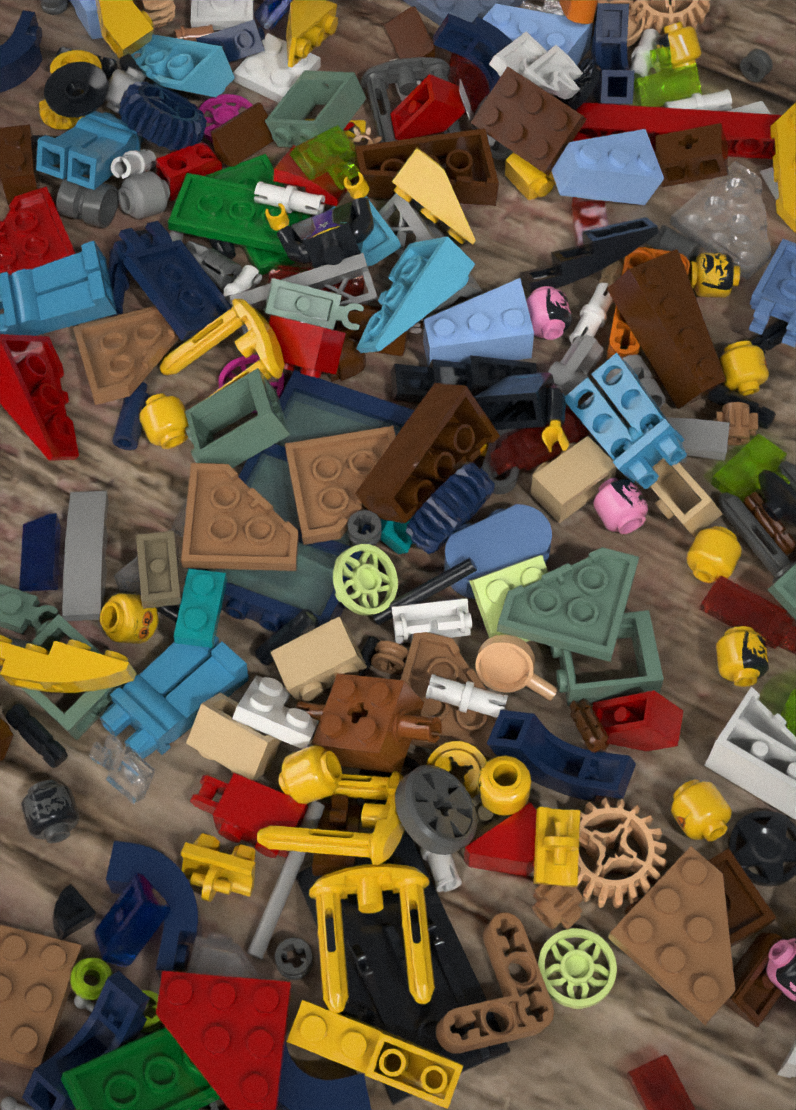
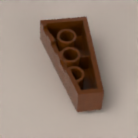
[607,249,726,409]

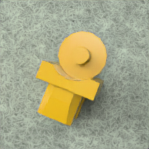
[533,806,580,887]
[181,833,256,902]

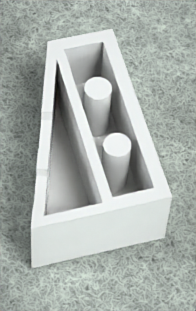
[705,687,796,820]

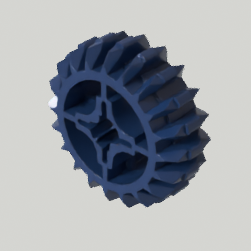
[118,82,207,151]
[406,463,495,554]

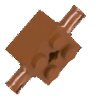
[296,673,442,773]

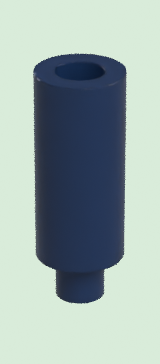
[112,382,150,450]

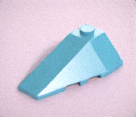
[356,236,475,353]

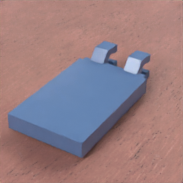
[749,239,796,347]

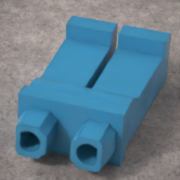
[36,111,144,190]
[0,241,117,336]
[565,352,687,489]
[100,636,249,761]

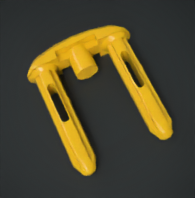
[159,299,284,400]
[257,771,405,865]
[309,864,435,1013]

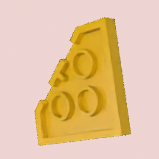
[770,102,796,233]

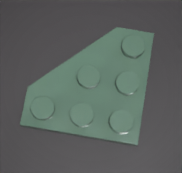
[497,547,639,662]

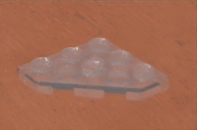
[670,161,771,280]

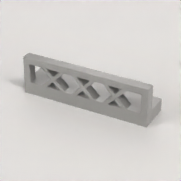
[379,193,483,313]
[230,253,378,334]

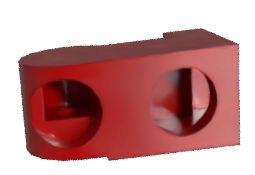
[156,143,222,201]

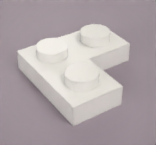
[232,675,319,749]

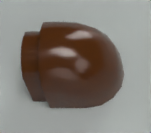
[327,337,366,382]

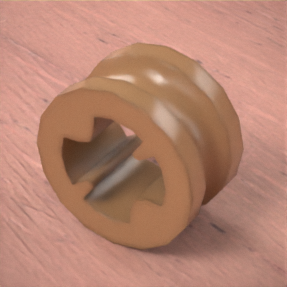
[371,641,409,674]

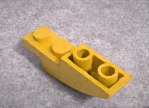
[0,635,136,693]
[286,1000,464,1109]

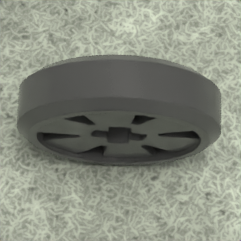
[395,765,477,855]

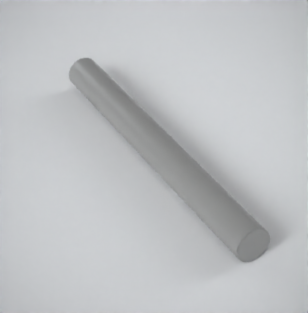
[247,801,325,960]

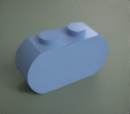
[444,504,552,599]

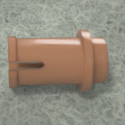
[174,24,214,42]

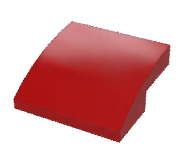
[273,145,355,206]

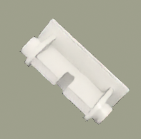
[392,598,472,644]

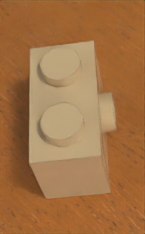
[530,436,617,523]
[650,458,722,538]
[271,617,367,702]
[186,693,282,781]

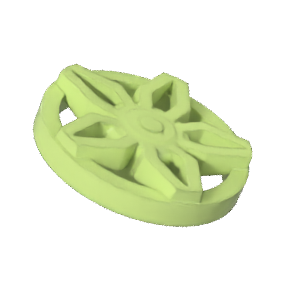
[333,544,398,616]
[538,928,617,1009]

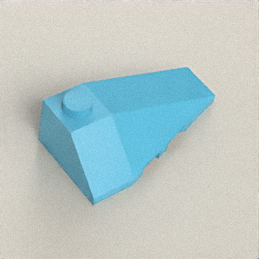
[115,34,235,98]

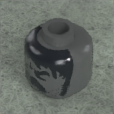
[21,780,79,843]

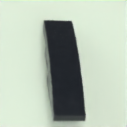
[520,217,659,295]
[390,355,537,403]

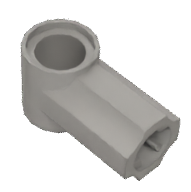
[548,334,604,400]

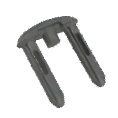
[360,57,462,143]
[718,461,796,584]

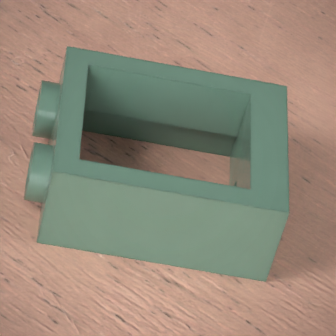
[265,70,367,150]
[185,368,290,468]
[550,610,664,706]
[20,614,126,740]

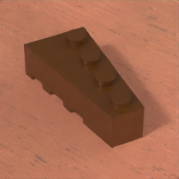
[355,128,499,206]
[355,383,500,524]

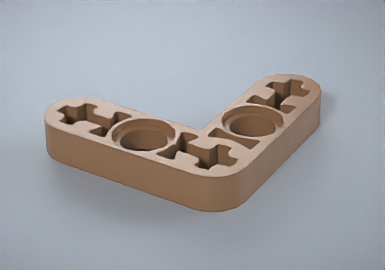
[436,913,554,1053]

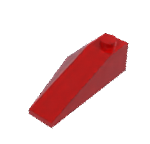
[0,334,79,461]

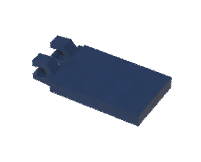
[113,220,232,341]

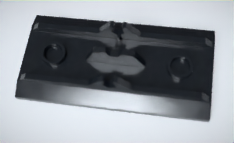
[296,830,510,1105]

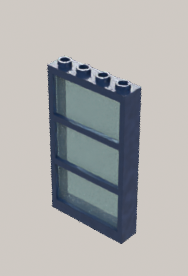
[185,370,415,633]

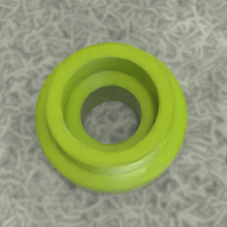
[70,957,113,1000]

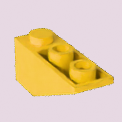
[95,0,154,59]
[286,0,338,68]
[392,147,476,245]

